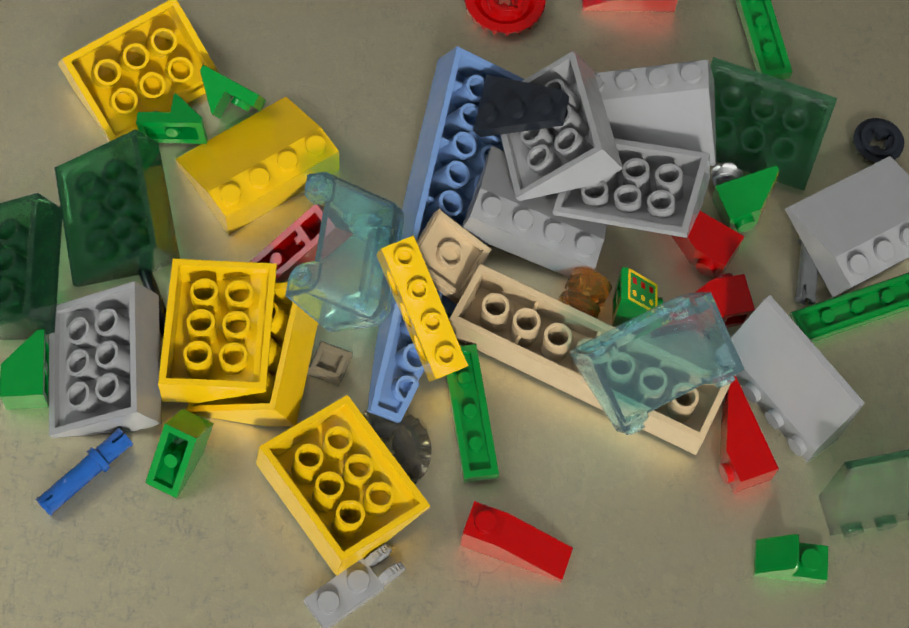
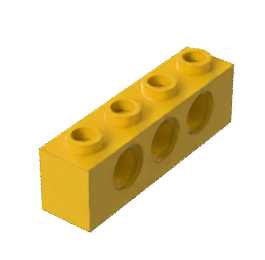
[376,235,468,382]

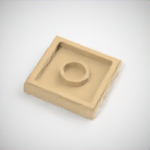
[417,209,491,304]

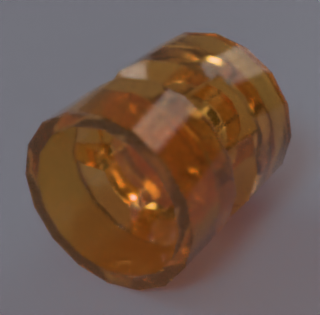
[558,267,612,319]

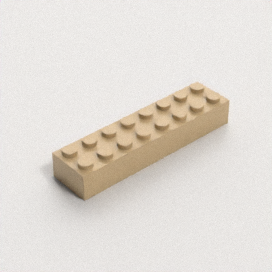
[449,264,731,455]

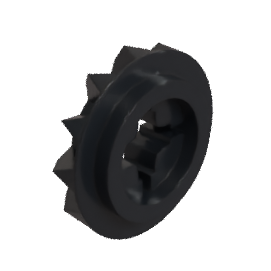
[852,118,904,163]

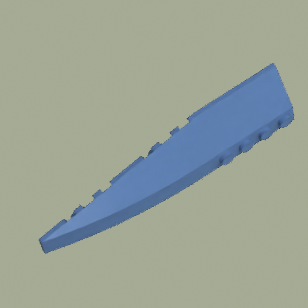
[367,46,525,423]

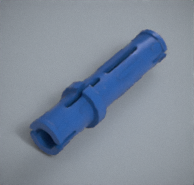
[35,428,133,516]

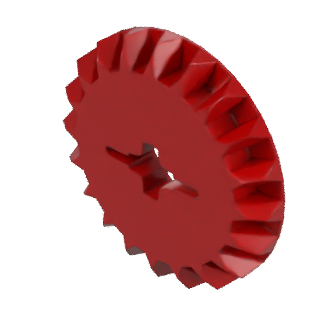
[464,0,546,36]

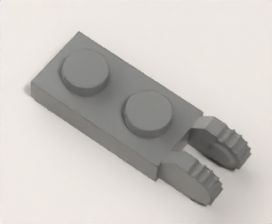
[303,544,406,628]

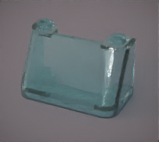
[285,172,404,332]
[570,292,745,435]

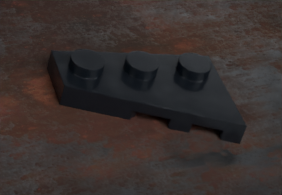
[473,74,569,137]

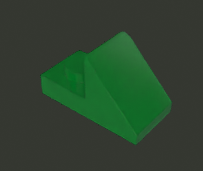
[200,65,266,119]
[136,93,208,144]
[753,534,828,584]

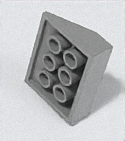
[501,51,623,201]
[595,59,716,166]
[553,138,710,238]
[462,146,607,283]
[785,156,909,297]
[49,281,162,438]
[718,295,865,462]

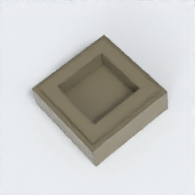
[307,341,353,386]

